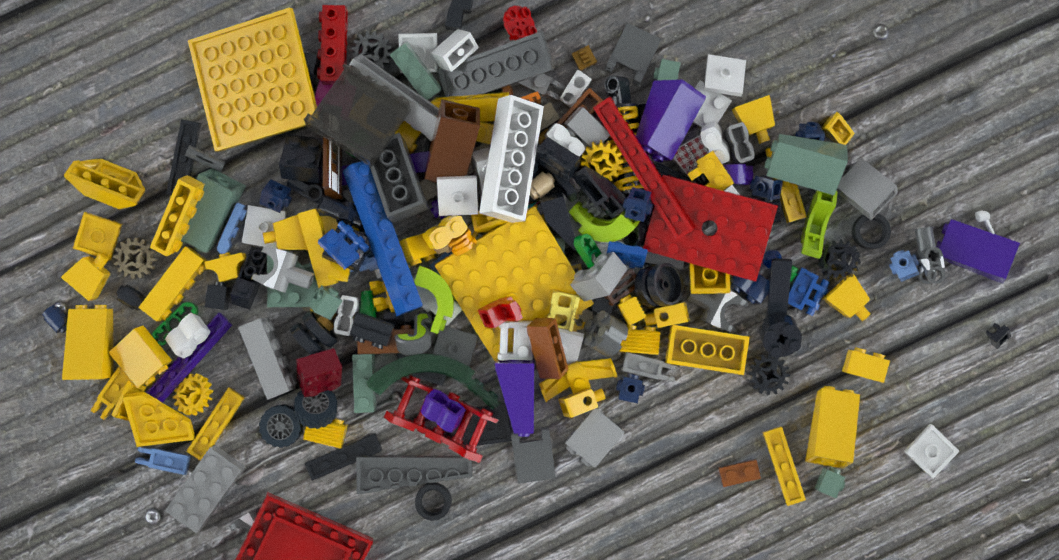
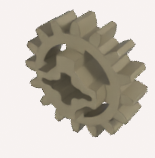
[113,237,157,279]

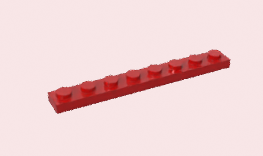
[593,97,695,240]

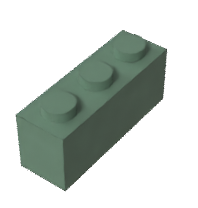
[390,41,442,100]
[352,354,377,413]

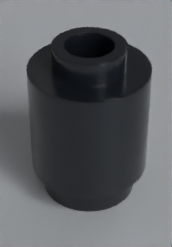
[116,284,145,311]

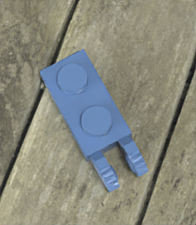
[217,203,247,254]
[135,446,191,475]

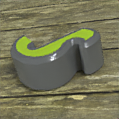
[394,312,433,355]

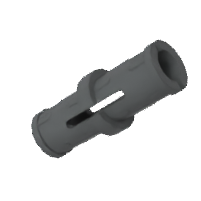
[185,145,226,172]

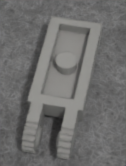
[517,74,565,101]
[622,352,678,382]

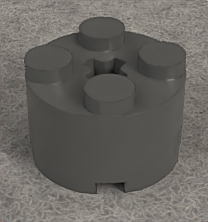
[584,311,628,357]

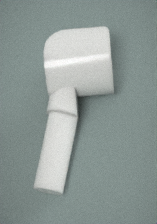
[975,210,995,234]

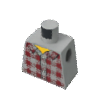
[672,135,708,184]

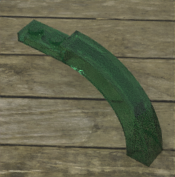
[365,354,501,410]

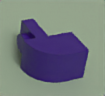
[723,164,753,186]

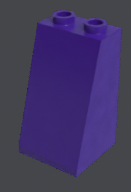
[636,79,706,162]
[936,219,1020,284]
[495,359,534,437]

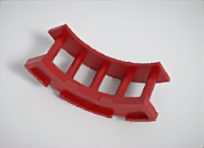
[384,375,498,463]

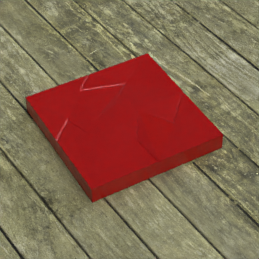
[235,492,373,560]

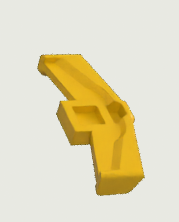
[539,358,618,402]

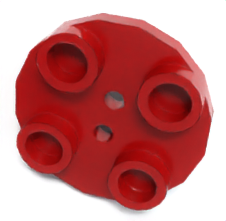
[503,5,537,41]

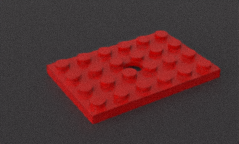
[643,175,778,281]

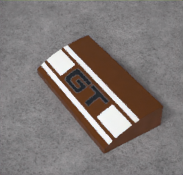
[323,113,343,199]

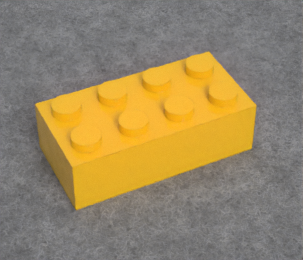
[665,325,750,375]

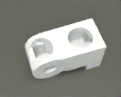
[559,70,592,108]

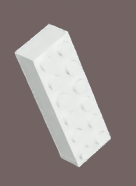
[479,95,544,223]

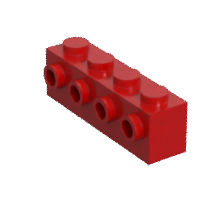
[317,5,348,85]

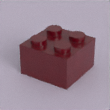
[297,348,342,397]

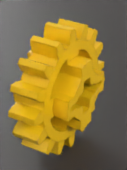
[581,140,624,181]
[172,373,213,416]

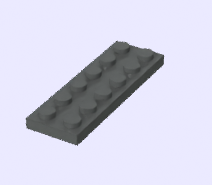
[437,31,554,97]

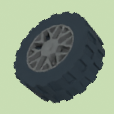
[294,390,337,429]
[259,404,303,448]

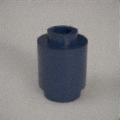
[42,305,68,333]

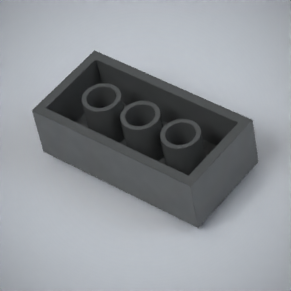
[363,133,429,223]

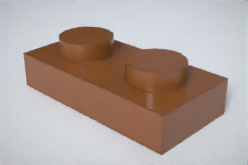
[718,459,761,487]

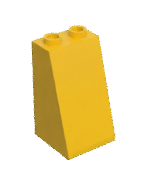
[62,305,114,380]
[805,386,860,469]

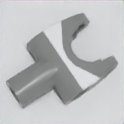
[252,247,314,293]

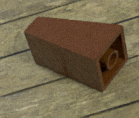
[425,99,480,183]

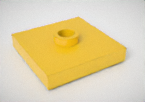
[73,212,123,261]

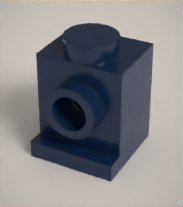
[750,175,783,200]

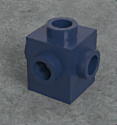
[795,122,825,141]
[259,179,292,213]
[623,187,653,222]
[616,373,645,404]

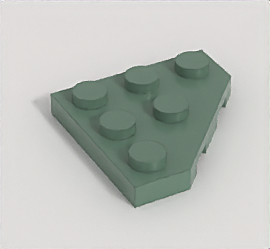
[267,250,319,307]

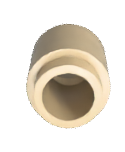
[530,172,555,200]

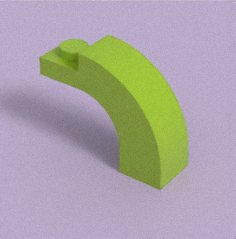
[800,191,838,259]
[569,201,640,242]
[414,266,454,334]

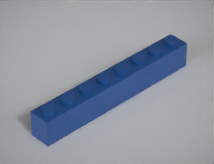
[343,160,423,316]

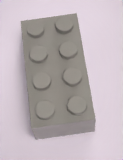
[238,318,297,400]
[165,445,246,533]

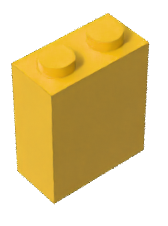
[108,325,173,388]

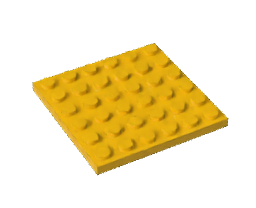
[188,7,321,152]
[435,205,594,361]

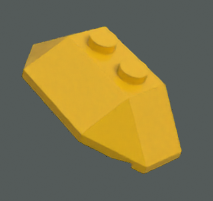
[64,159,145,209]

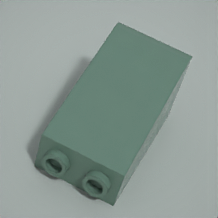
[764,134,848,195]
[181,168,246,253]

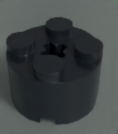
[759,312,802,358]

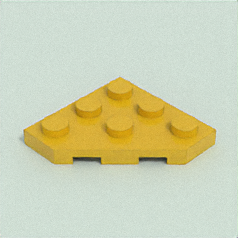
[123,391,195,447]

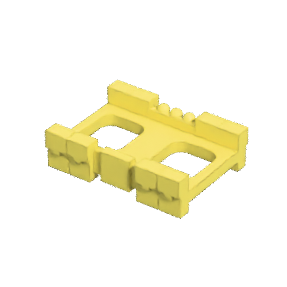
[547,290,580,332]

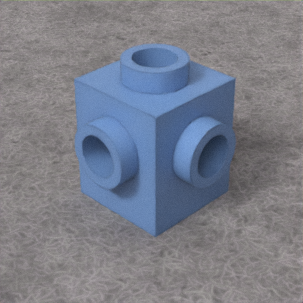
[889,250,919,282]

